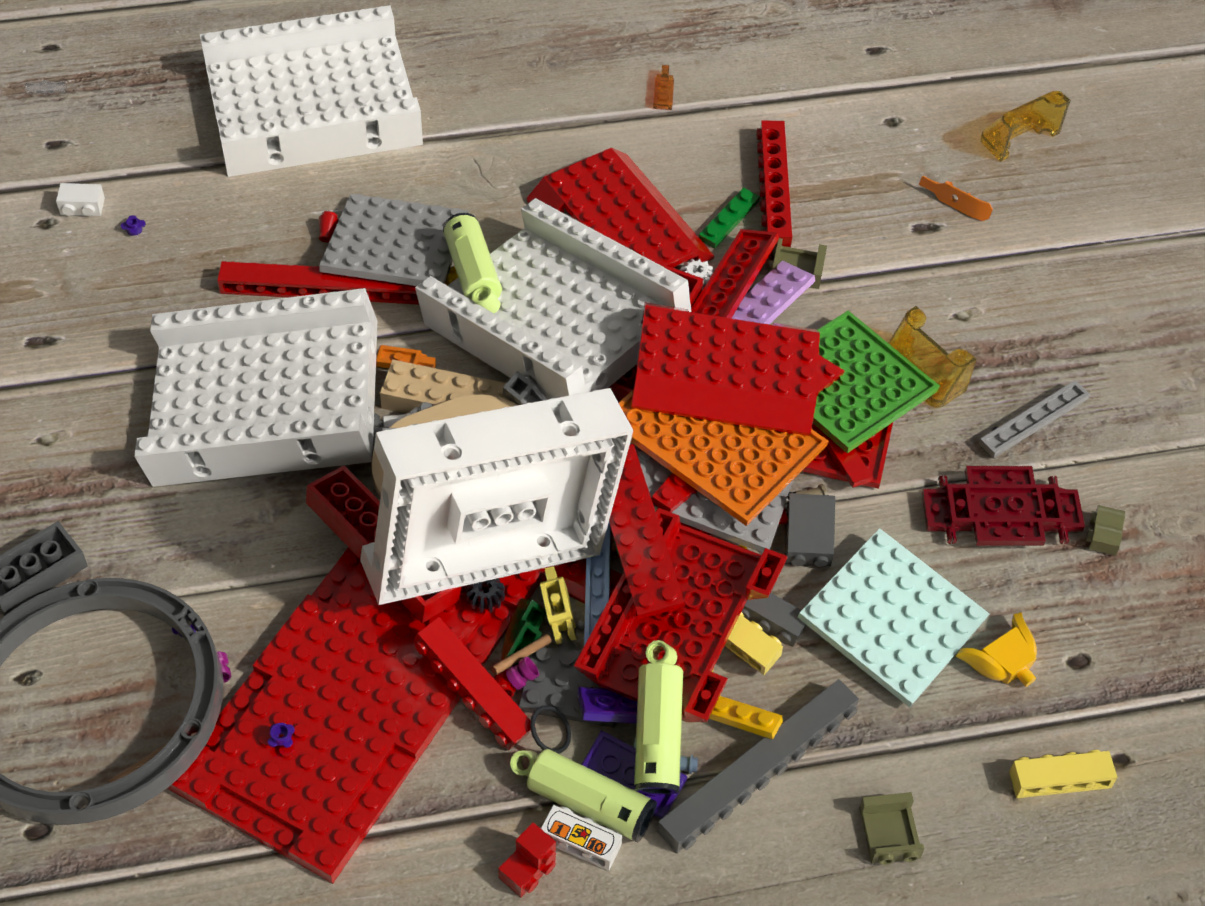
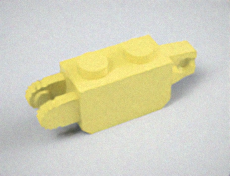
[540,566,576,645]

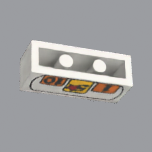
[541,805,622,871]

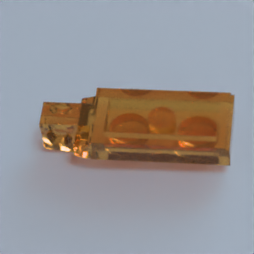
[653,65,674,110]

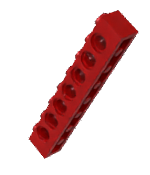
[756,120,793,248]

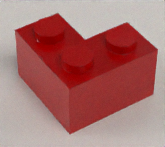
[498,822,556,898]

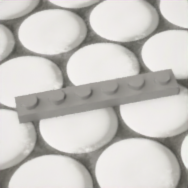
[979,380,1090,458]

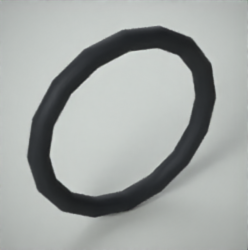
[530,705,571,754]

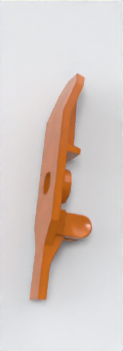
[919,176,993,221]

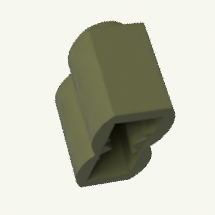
[1086,505,1125,556]

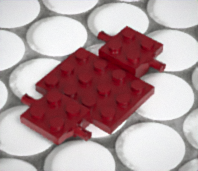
[922,466,1085,546]

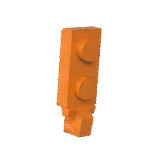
[376,345,437,368]

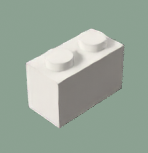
[56,183,105,216]

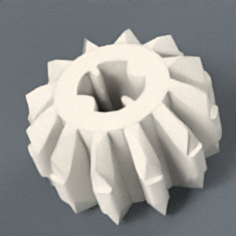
[680,258,713,290]

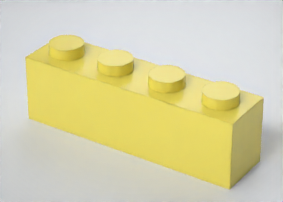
[725,612,783,675]
[1009,750,1118,798]

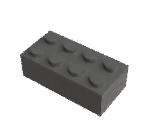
[0,521,88,616]

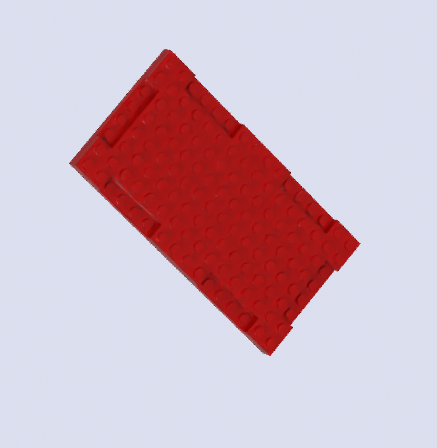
[167,547,542,884]

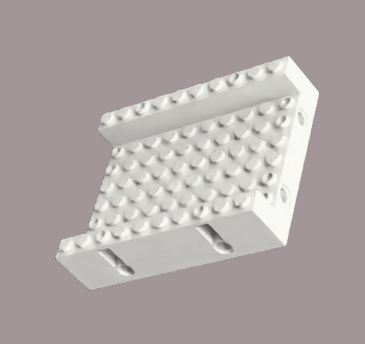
[200,5,423,177]
[415,198,691,399]
[134,288,377,487]
[361,388,633,605]

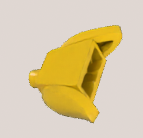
[956,612,1037,687]

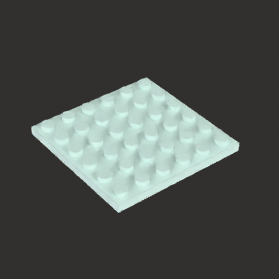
[797,528,990,708]

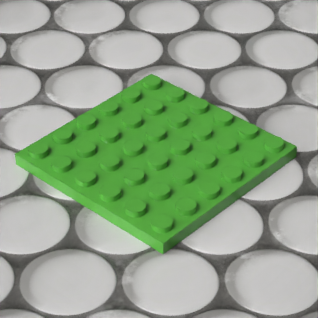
[813,310,940,453]

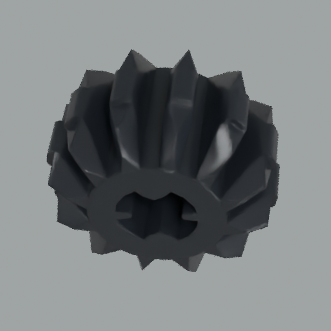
[465,578,505,613]

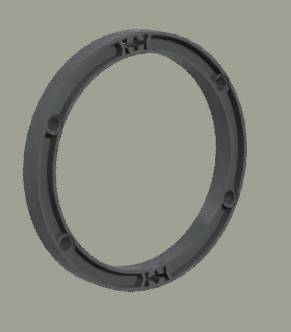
[0,578,224,825]

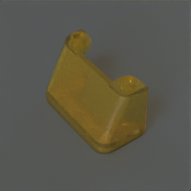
[980,91,1071,162]
[888,306,977,408]

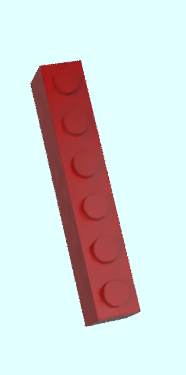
[413,617,531,751]

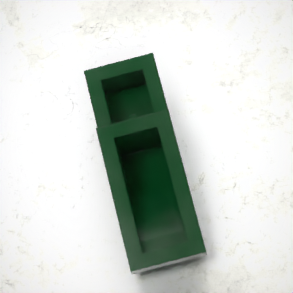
[501,598,547,666]

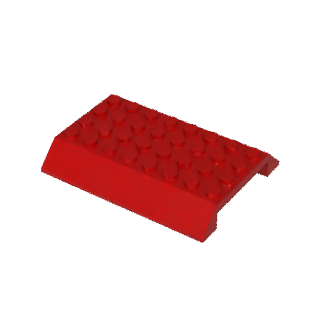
[526,148,715,268]
[631,302,820,436]
[574,508,787,722]

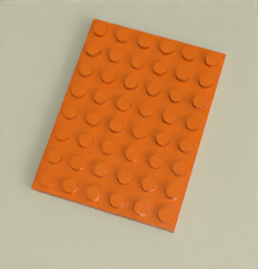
[619,390,828,526]

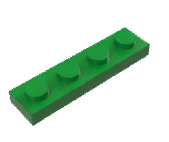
[699,187,760,249]

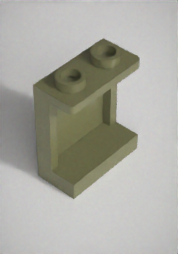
[768,238,827,289]
[859,792,924,865]

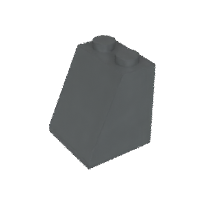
[785,493,835,567]

